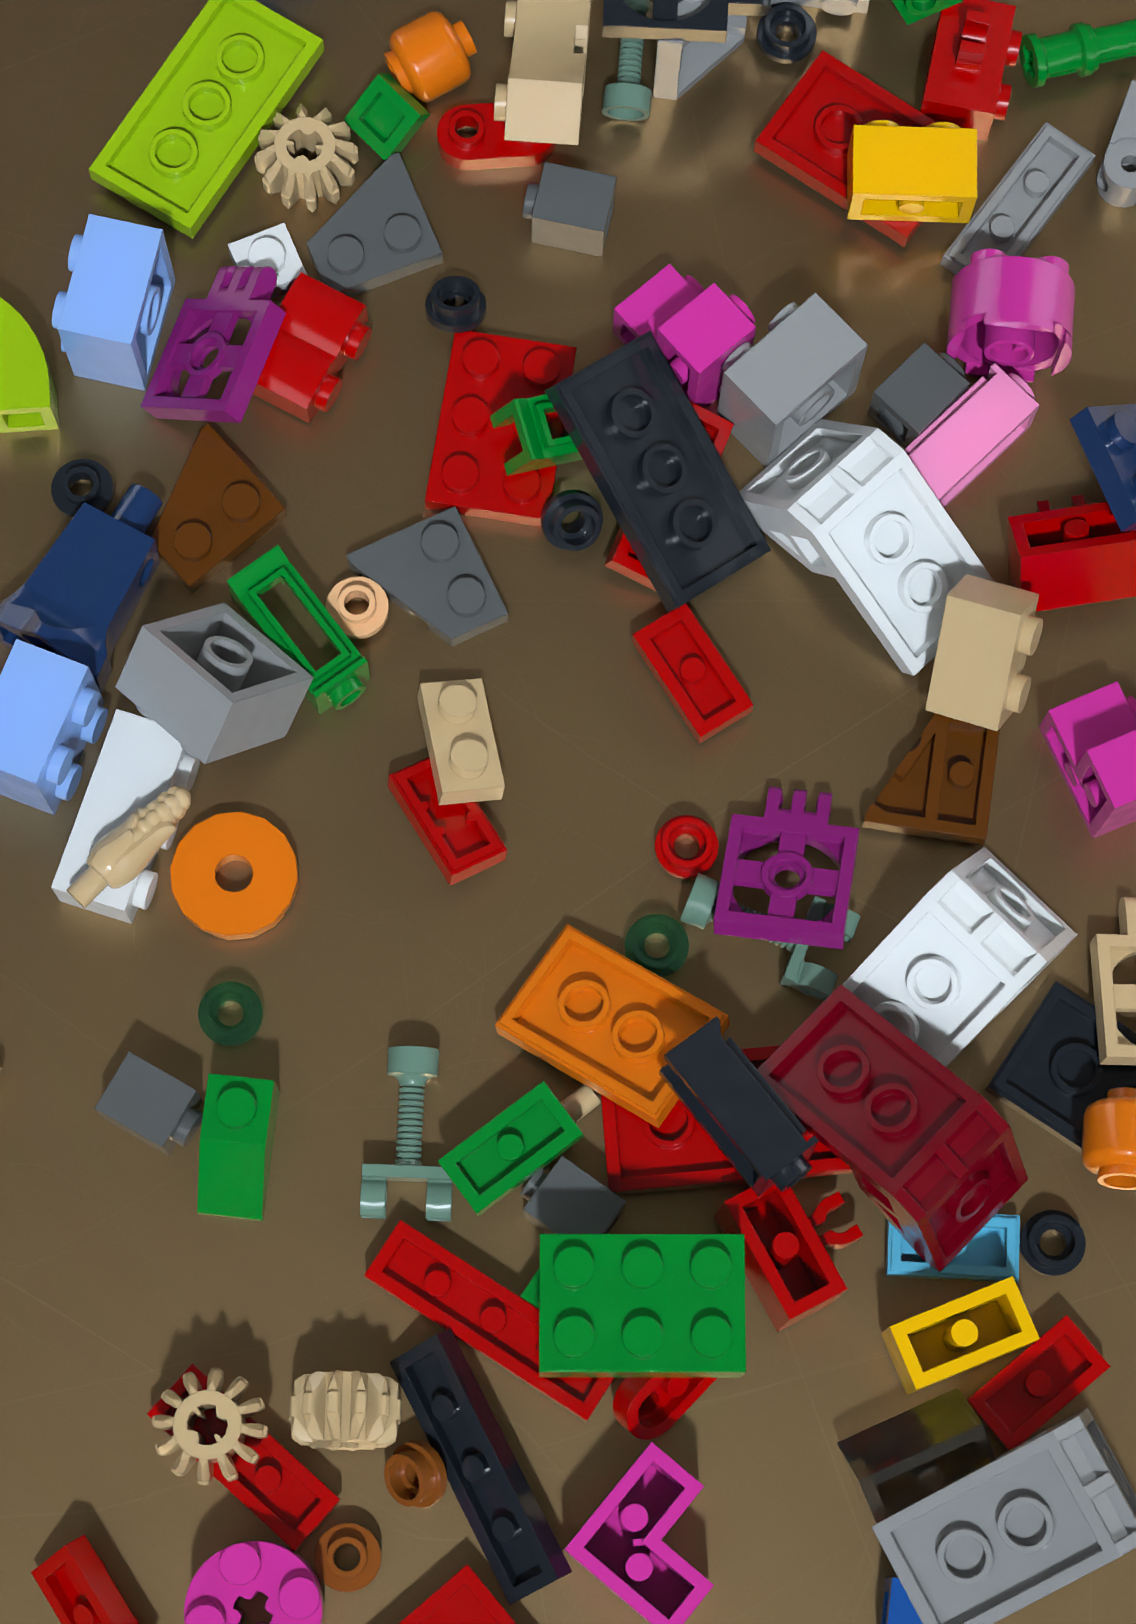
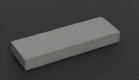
[940,122,1096,275]

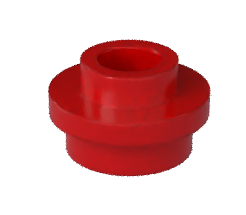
[655,815,719,879]

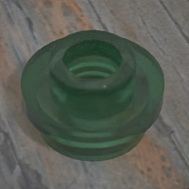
[625,914,689,978]
[198,981,264,1047]

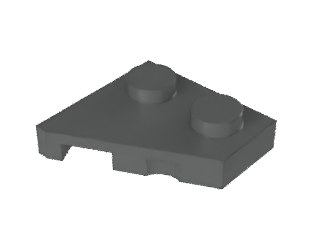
[307,152,443,297]
[346,506,509,646]

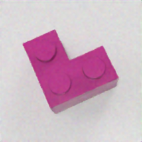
[612,264,756,409]
[1039,681,1136,839]
[564,1442,714,1624]

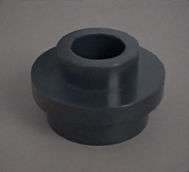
[756,3,817,64]
[425,276,486,333]
[51,459,114,519]
[541,489,603,551]
[1019,1210,1086,1277]

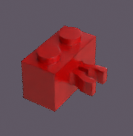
[919,0,1023,141]
[1008,494,1136,612]
[714,1185,863,1333]

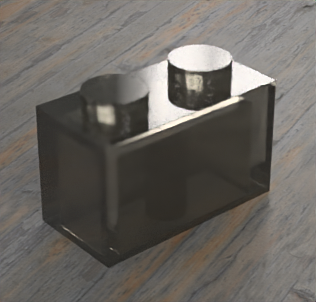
[837,1387,996,1524]

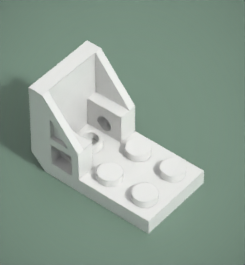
[739,419,994,676]
[843,847,1077,1067]

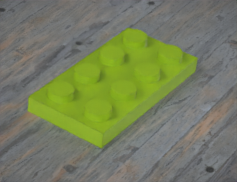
[89,0,324,239]

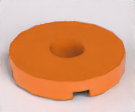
[170,812,299,940]

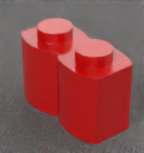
[253,272,372,423]

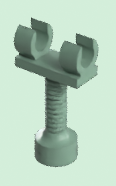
[602,0,653,121]
[679,873,861,1001]
[360,1046,453,1222]

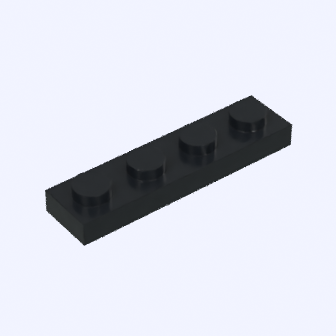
[389,1329,572,1605]

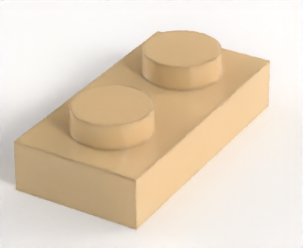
[417,678,505,805]

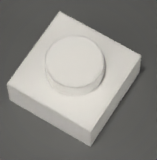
[228,223,307,299]

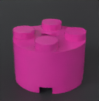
[947,248,1075,383]
[184,1540,324,1624]

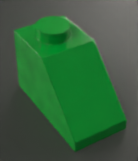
[197,1073,280,1221]

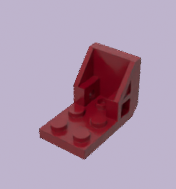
[757,984,1028,1273]

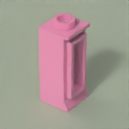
[904,363,1039,508]

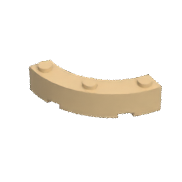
[494,0,591,145]

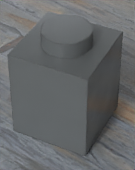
[522,162,617,257]
[867,342,970,449]
[95,1052,203,1156]
[520,1156,626,1234]

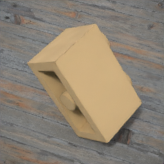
[925,574,1043,731]

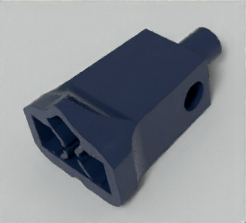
[0,484,163,694]

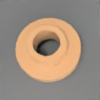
[326,577,389,639]

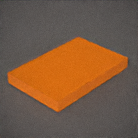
[495,924,730,1128]

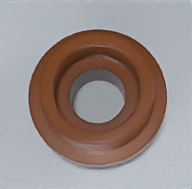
[384,1440,447,1508]
[314,1523,381,1592]

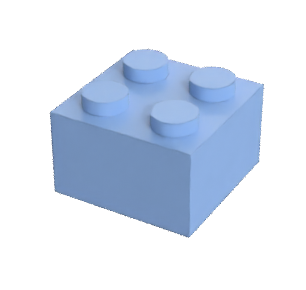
[52,214,176,391]
[0,639,108,816]

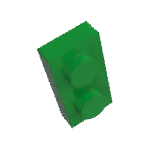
[438,1081,585,1216]

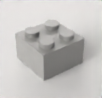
[717,293,868,468]
[115,603,314,764]

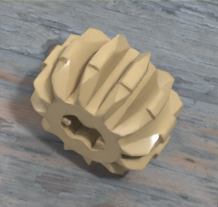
[254,103,359,213]
[152,1368,269,1486]
[288,1370,402,1451]

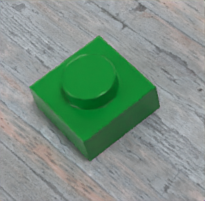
[343,73,430,161]

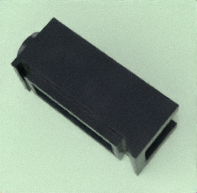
[659,1016,819,1197]

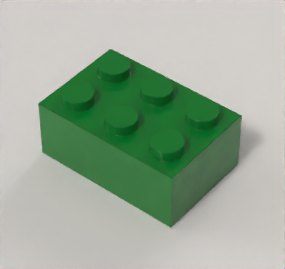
[539,1234,746,1378]

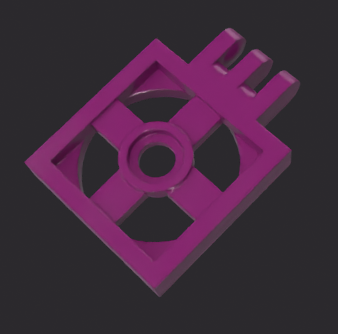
[140,266,286,423]
[714,786,859,949]

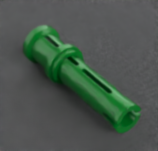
[1019,19,1136,88]

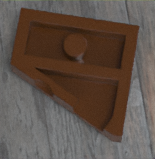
[152,423,287,594]
[862,713,1000,845]

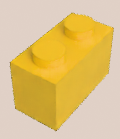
[847,120,977,223]
[881,1276,1040,1395]

